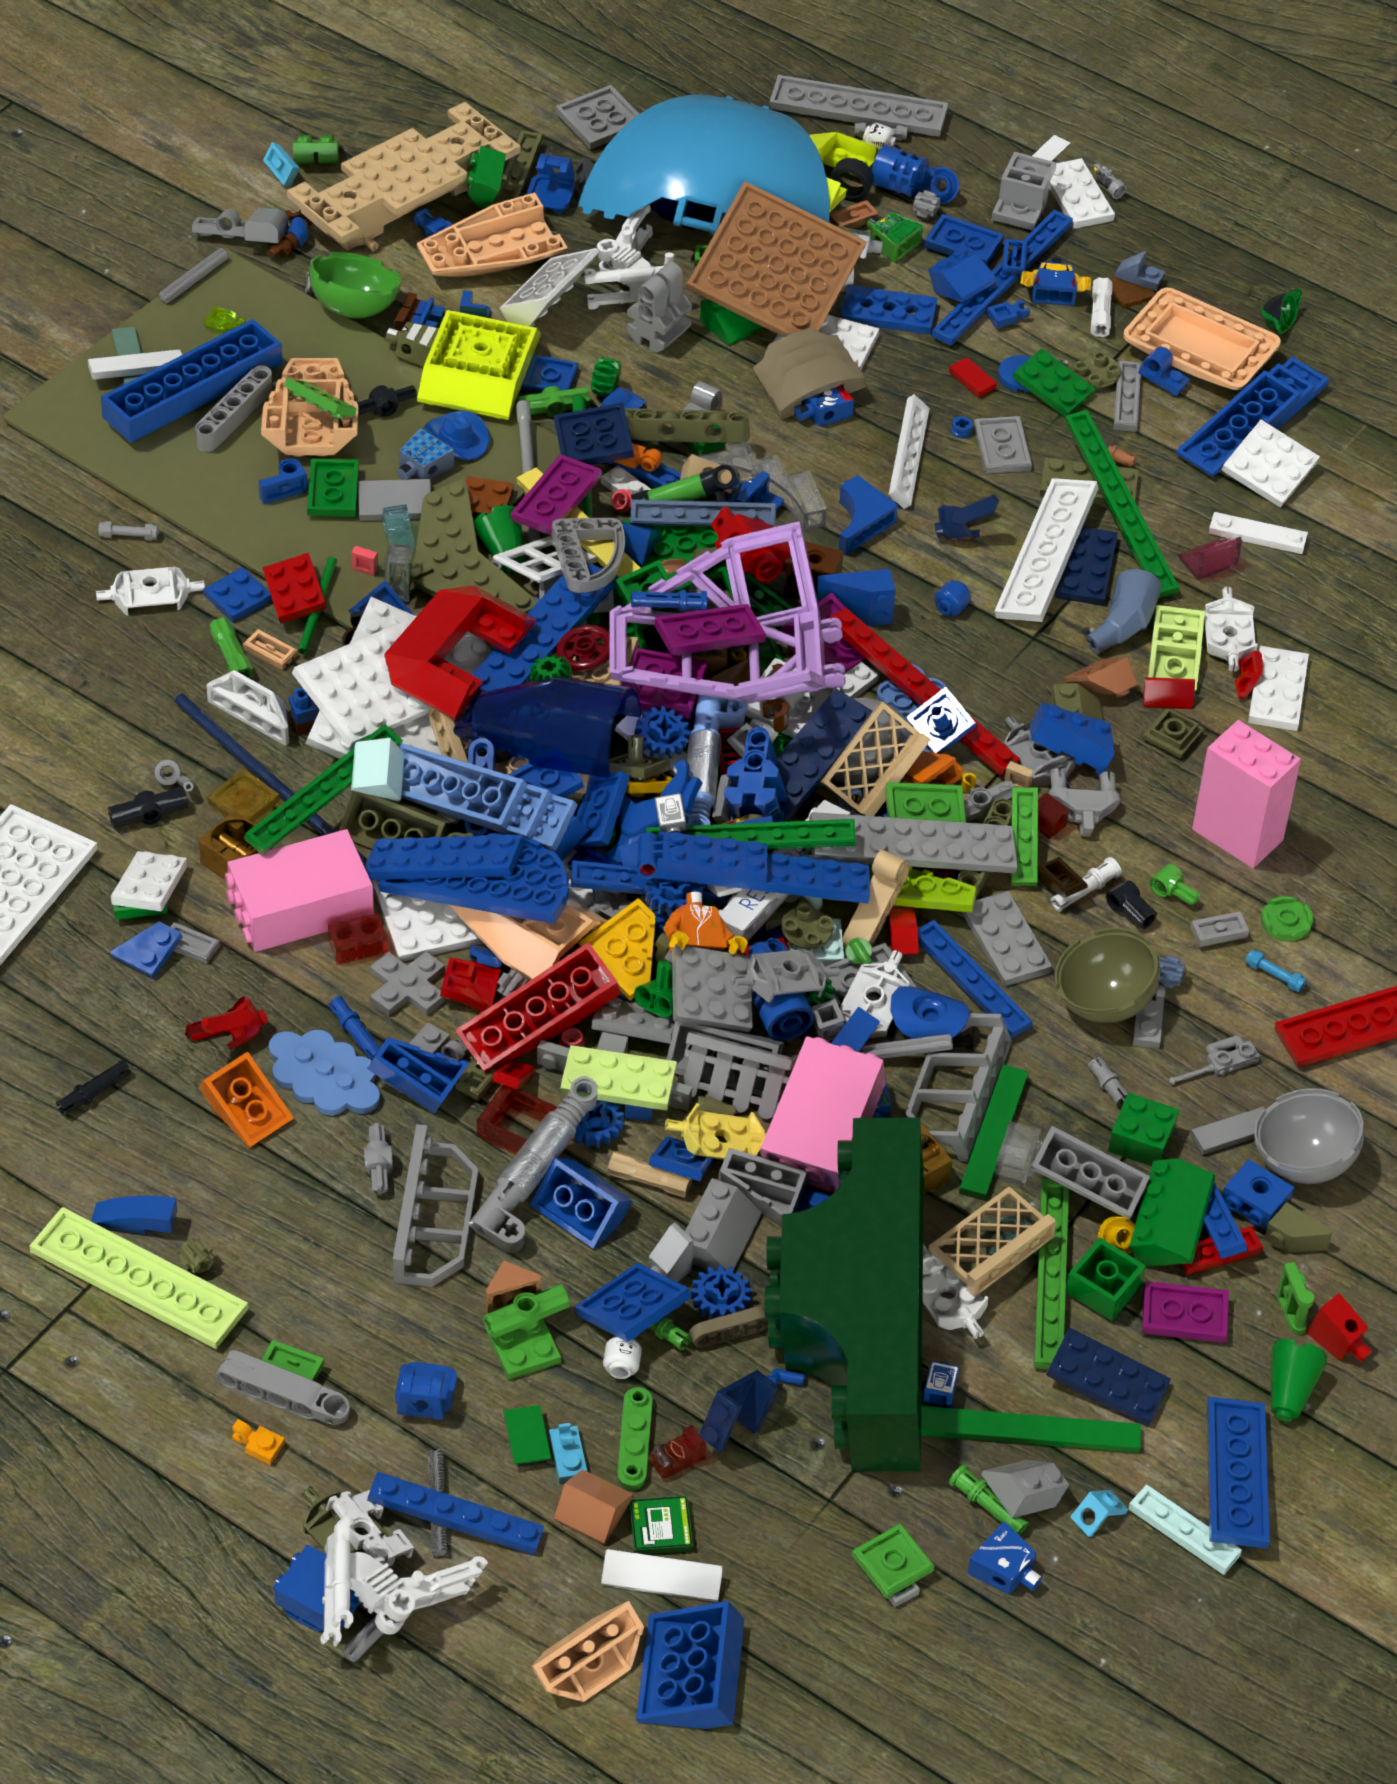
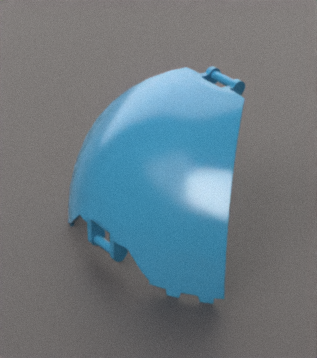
[578,94,830,235]

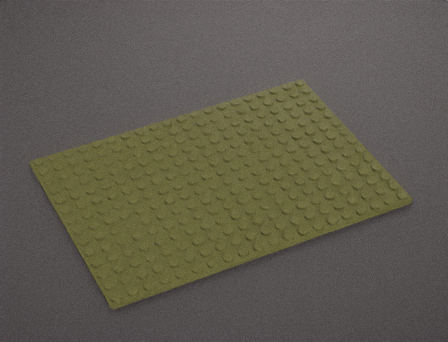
[3,248,561,629]

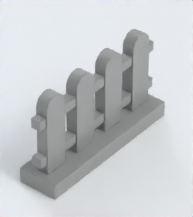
[677,1031,796,1119]

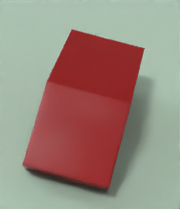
[888,907,919,956]

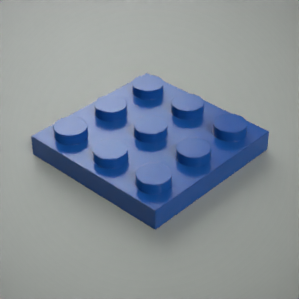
[574,1263,691,1342]

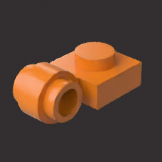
[614,443,662,472]

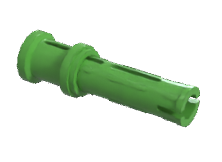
[949,1464,1029,1536]

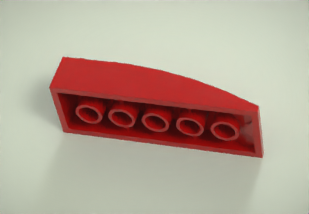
[455,942,621,1073]

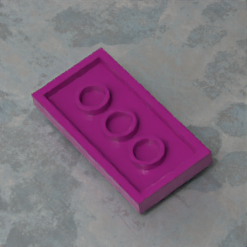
[511,454,602,535]
[654,604,766,655]

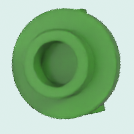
[845,937,872,964]

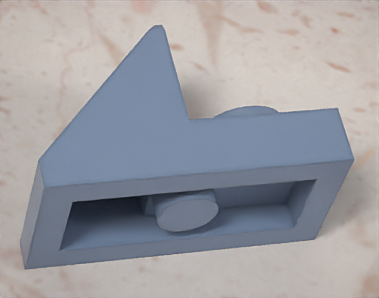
[1114,251,1165,291]

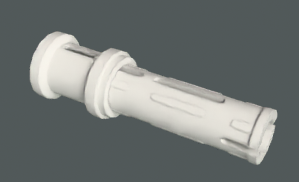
[1051,857,1122,912]

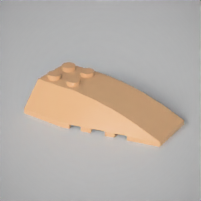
[261,358,359,457]

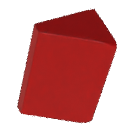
[1143,677,1195,709]

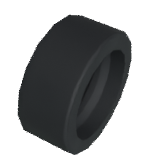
[830,158,874,202]

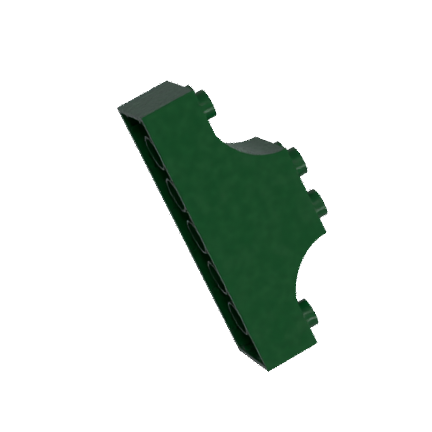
[765,1117,924,1471]

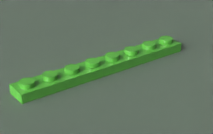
[1034,1179,1069,1369]

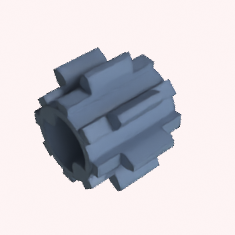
[1159,955,1186,988]

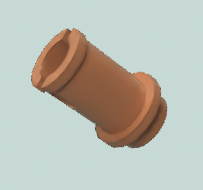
[1108,445,1136,468]

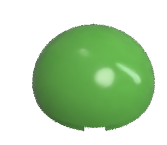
[309,252,401,319]

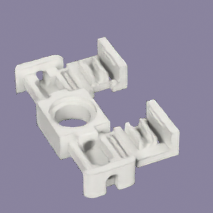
[326,1490,414,1567]

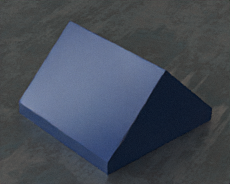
[612,521,661,568]

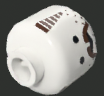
[862,122,897,150]

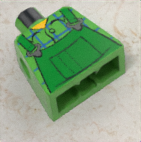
[867,212,923,263]

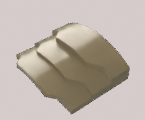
[753,328,866,420]

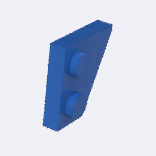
[110,922,183,979]

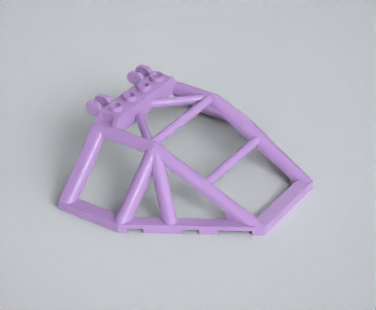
[610,521,846,703]

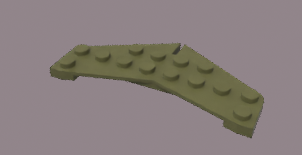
[412,479,537,614]

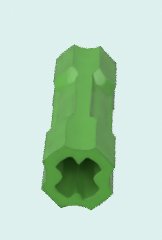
[210,617,254,679]

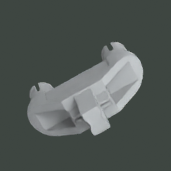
[1048,768,1121,837]

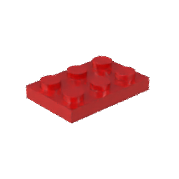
[262,552,327,624]

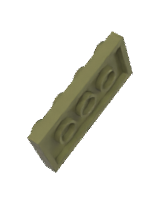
[1040,457,1139,505]

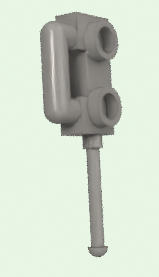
[1169,1035,1260,1085]

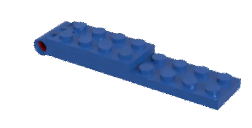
[637,831,870,904]

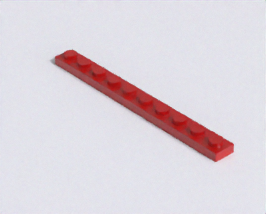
[829,607,1020,776]

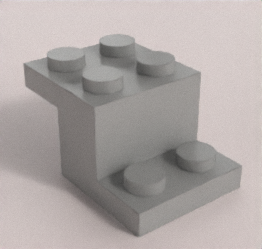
[991,152,1057,230]

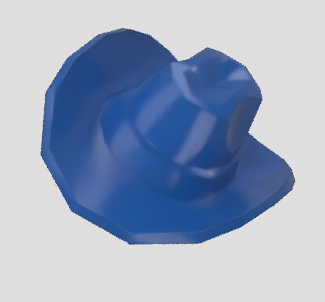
[423,410,490,461]
[890,986,969,1039]

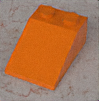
[198,1052,294,1148]

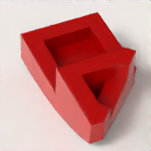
[1235,650,1263,699]

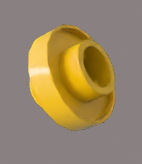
[1098,1216,1135,1255]

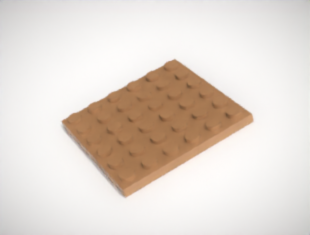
[686,181,867,337]

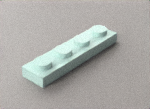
[1129,1484,1242,1575]

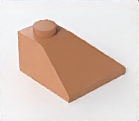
[1064,657,1138,697]

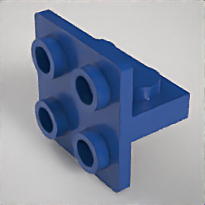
[726,471,784,512]

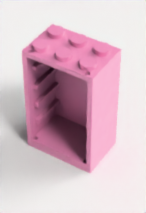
[1192,720,1301,869]
[225,829,374,952]
[760,1036,885,1194]

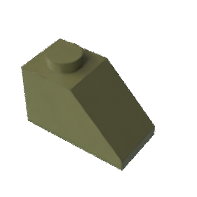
[1265,1202,1333,1253]

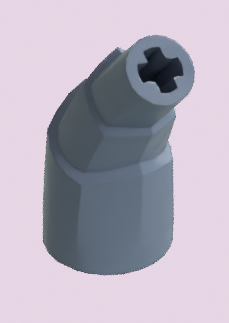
[1086,569,1162,655]

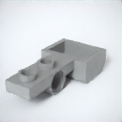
[192,208,288,243]

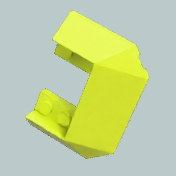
[809,132,879,213]

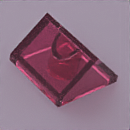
[1178,536,1242,580]

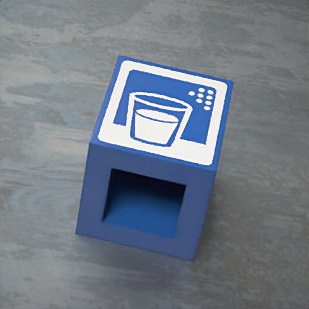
[923,1361,959,1408]

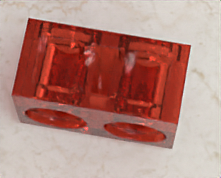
[328,913,387,965]

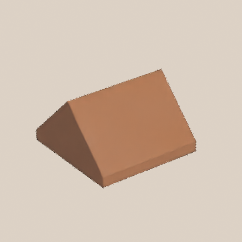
[486,1260,542,1314]
[554,1469,633,1545]

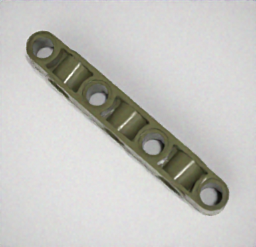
[624,408,750,443]

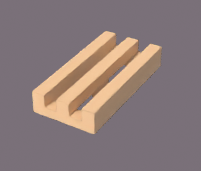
[243,629,298,670]

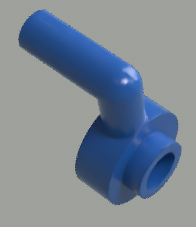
[766,1369,805,1405]

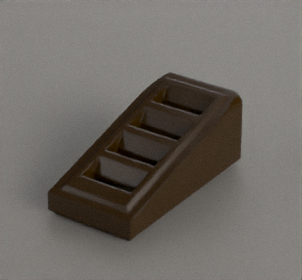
[1038,857,1088,897]

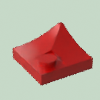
[440,957,501,1013]

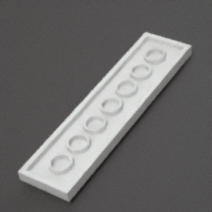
[994,478,1098,622]

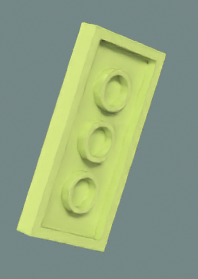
[560,1045,677,1111]

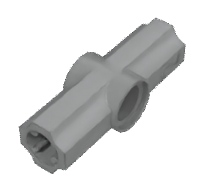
[964,780,1015,823]

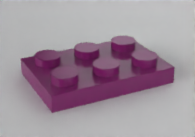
[1142,1281,1229,1343]

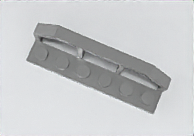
[905,1013,1012,1162]
[393,1124,479,1287]

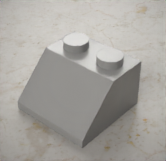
[981,1460,1069,1518]

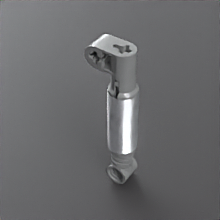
[469,1077,598,1253]

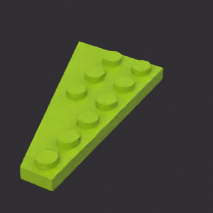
[822,862,977,912]

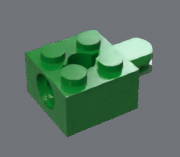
[614,560,693,632]

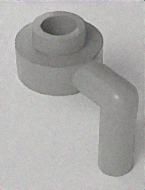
[155,759,195,792]

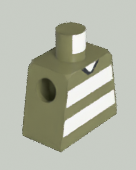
[385,322,439,367]

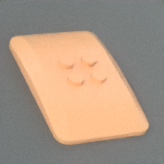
[1123,288,1281,390]

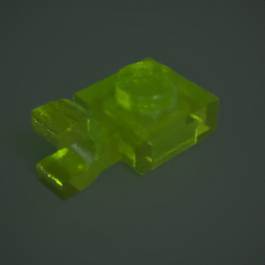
[204,306,246,333]

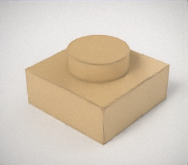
[1005,761,1034,788]

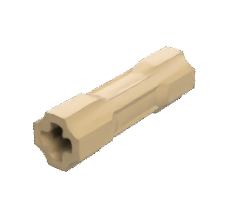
[608,1151,693,1198]

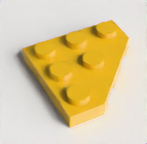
[578,898,656,1000]

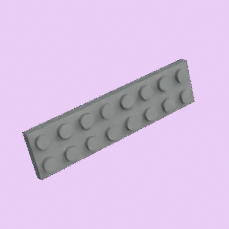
[769,75,948,137]
[809,812,1017,873]

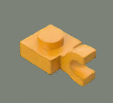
[232,1419,285,1465]

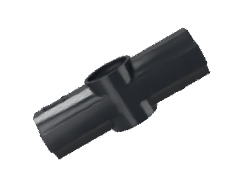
[108,787,189,829]

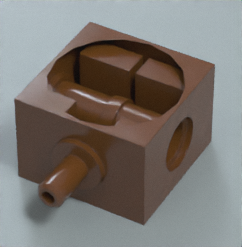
[782,541,844,600]

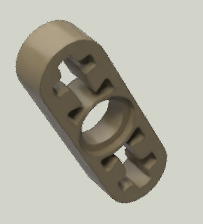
[689,1306,768,1348]

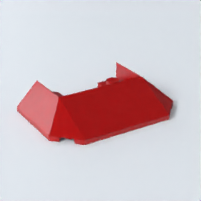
[384,585,537,720]

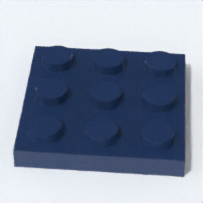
[553,403,634,465]

